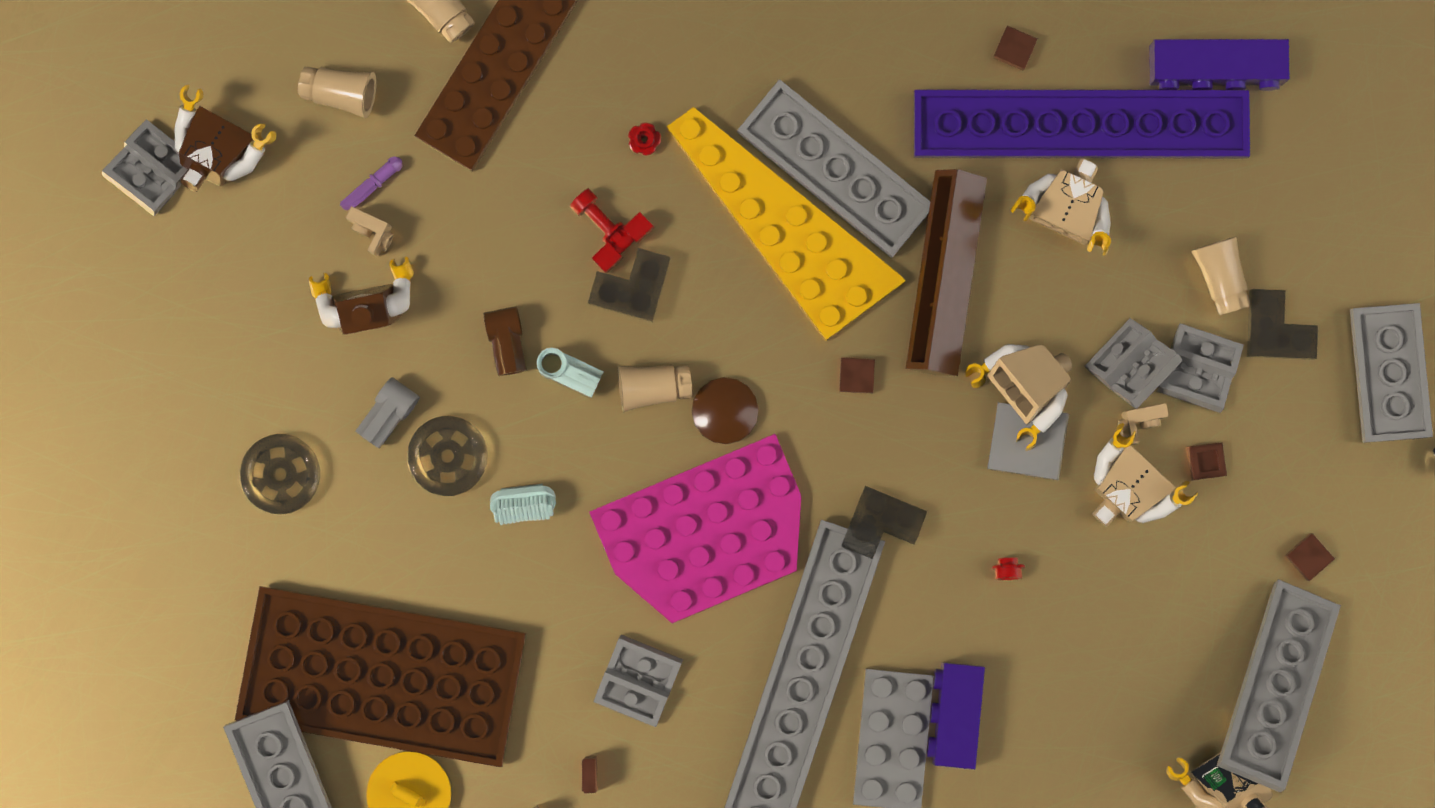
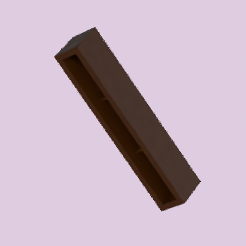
[906,169,987,376]

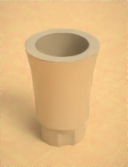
[406,0,475,43]
[298,67,377,118]
[1191,236,1250,315]
[618,365,692,412]

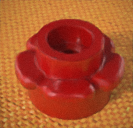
[628,123,661,155]
[992,558,1025,580]

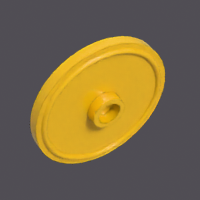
[366,751,452,808]

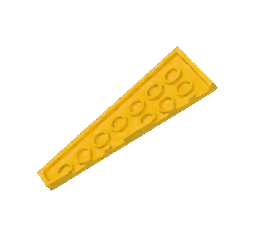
[667,107,905,341]

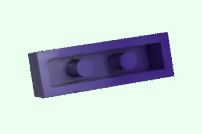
[927,662,985,770]

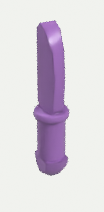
[340,156,403,210]

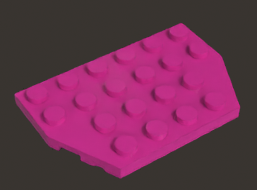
[589,434,801,623]

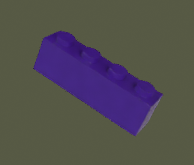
[1149,39,1290,91]

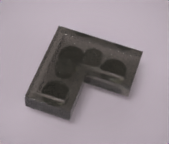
[588,248,671,323]
[1247,289,1318,360]
[841,486,927,559]

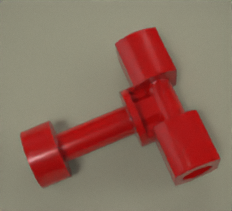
[570,188,655,274]

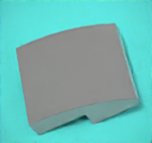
[102,119,188,216]
[1085,318,1183,409]
[1157,323,1244,413]
[987,402,1069,480]
[593,635,683,727]

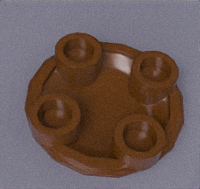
[692,377,759,445]

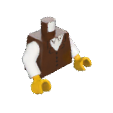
[174,85,276,192]
[309,257,414,335]

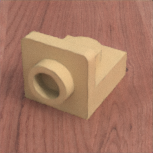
[346,206,393,256]
[1118,403,1169,445]

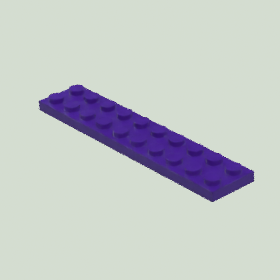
[914,90,1250,159]

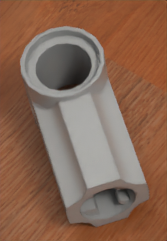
[355,377,420,448]

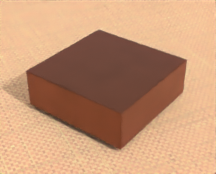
[993,26,1038,71]
[839,358,875,394]
[1187,442,1227,481]
[1285,533,1335,581]
[582,757,597,793]

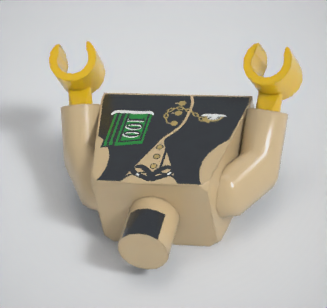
[1167,753,1273,808]

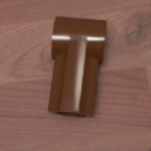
[483,306,527,376]

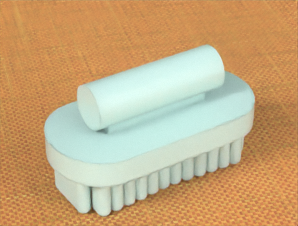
[490,484,556,525]

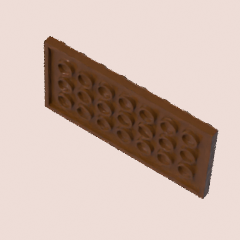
[235,586,527,768]

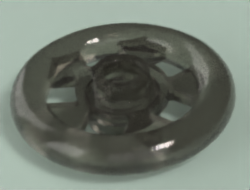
[407,416,488,496]
[240,434,320,514]

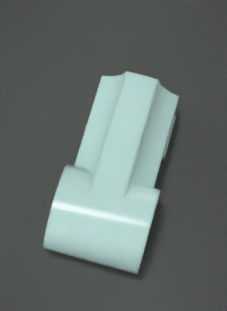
[537,348,604,398]

